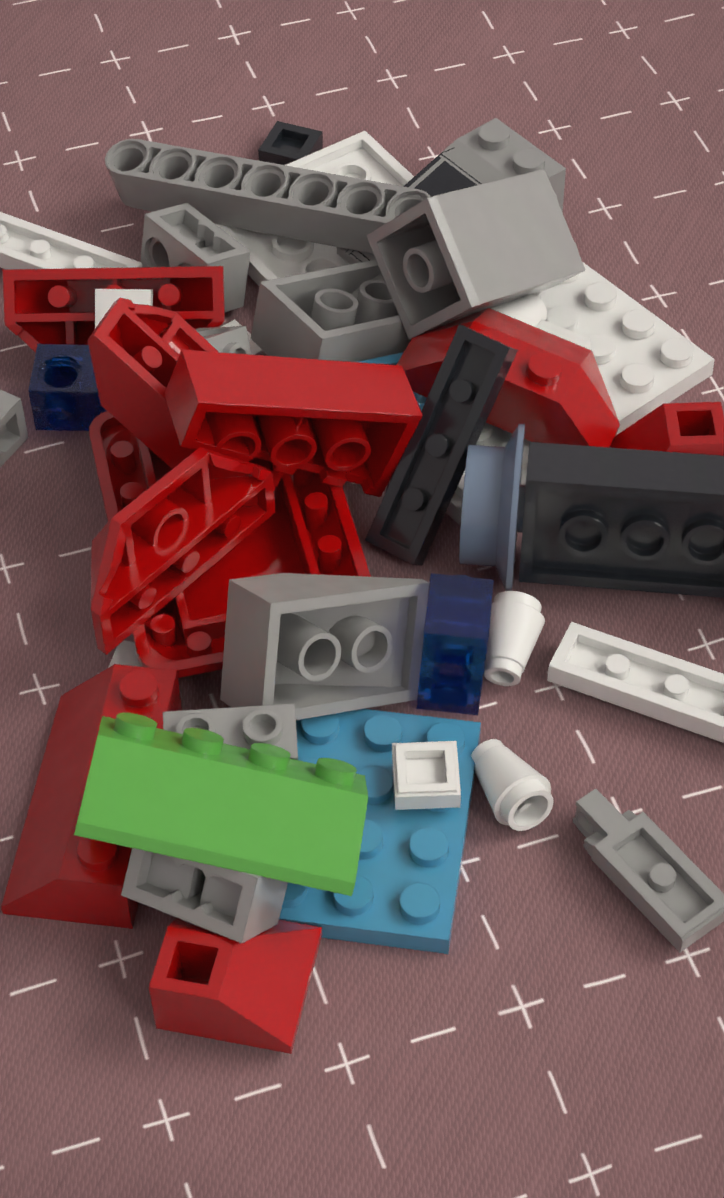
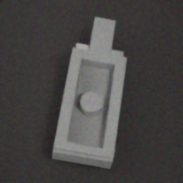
[573,789,724,953]

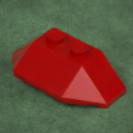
[2,266,225,379]
[88,297,284,490]
[396,308,620,448]
[91,447,275,655]

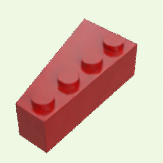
[164,350,423,497]

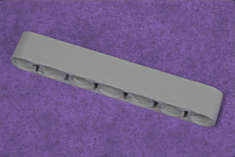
[105,139,431,254]

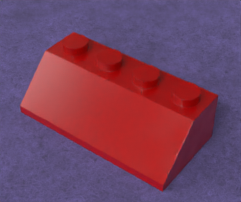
[1,664,182,929]

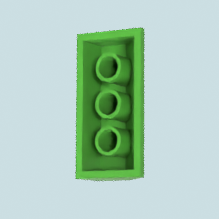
[74,713,369,896]

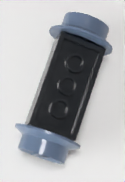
[459,424,724,598]

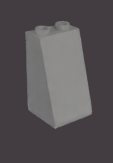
[366,169,585,340]

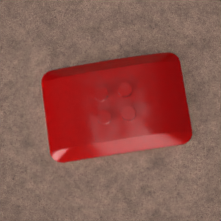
[89,411,371,678]

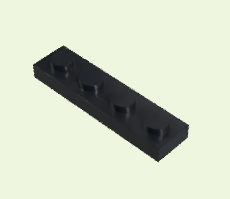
[365,324,518,566]

